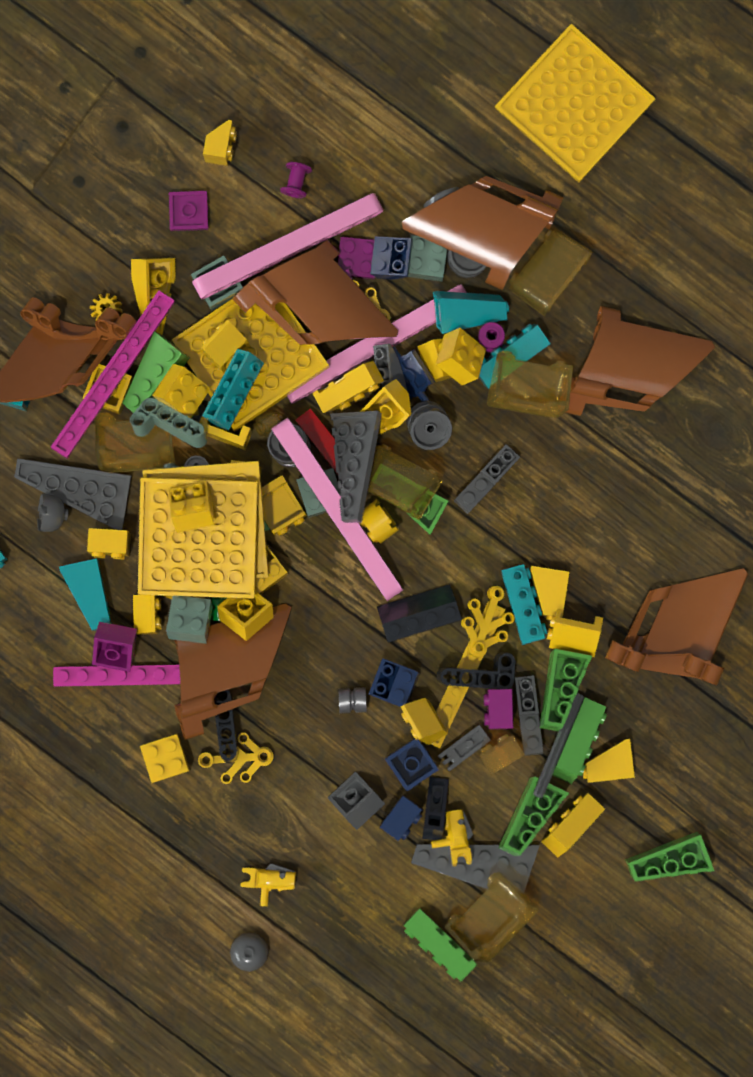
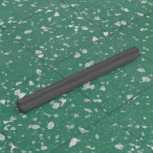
[533,693,584,798]

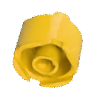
[359,499,399,544]

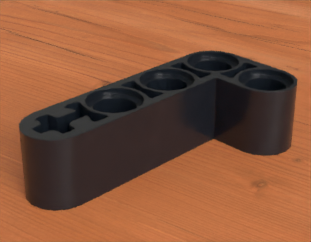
[436,652,515,689]
[214,690,238,763]

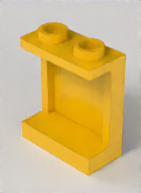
[199,416,252,450]
[261,475,307,536]
[547,609,603,657]

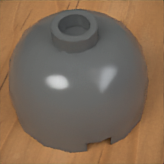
[37,494,68,532]
[230,932,269,972]

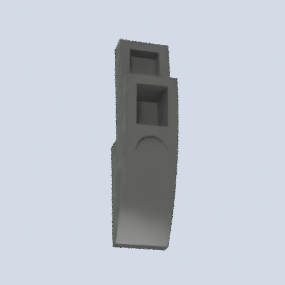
[373,344,407,391]
[454,445,520,514]
[515,676,543,756]

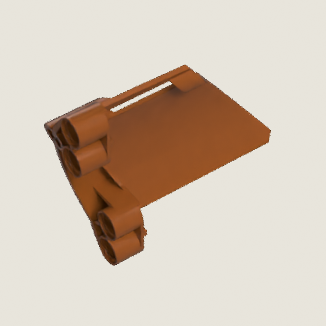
[402,176,563,290]
[233,239,398,345]
[0,297,136,402]
[561,306,715,416]
[605,568,748,685]
[174,604,292,740]

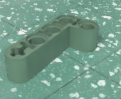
[130,398,207,448]

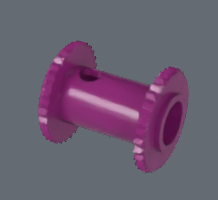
[280,162,312,198]
[477,322,505,352]

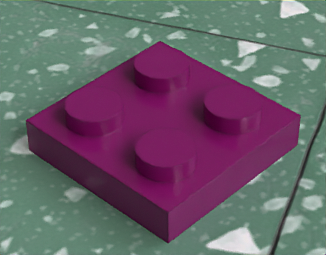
[169,191,208,231]
[338,237,375,279]

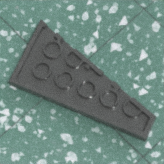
[14,459,131,530]
[411,844,540,901]

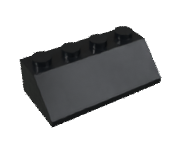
[377,584,462,643]

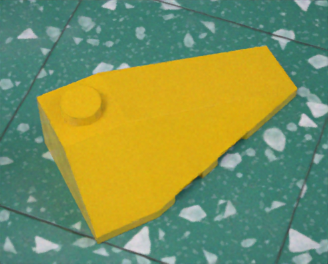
[131,258,175,336]
[360,379,411,434]

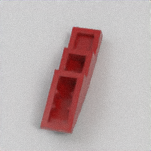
[296,409,339,476]

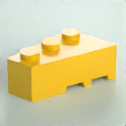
[313,361,384,413]
[541,793,605,858]

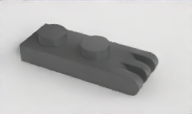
[438,725,491,771]

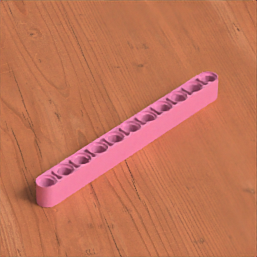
[192,193,384,299]
[287,284,467,404]
[271,418,403,601]

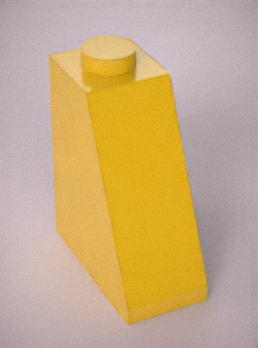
[530,566,569,620]
[582,739,635,783]

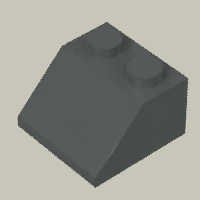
[328,772,385,830]

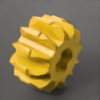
[90,293,123,321]

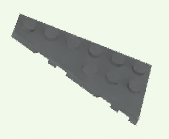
[330,411,382,523]

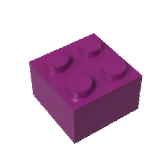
[92,622,137,672]
[483,689,513,729]

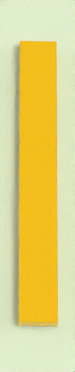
[431,601,506,748]

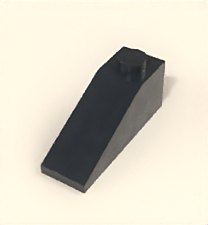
[422,777,449,840]

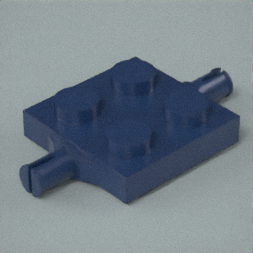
[393,347,435,402]

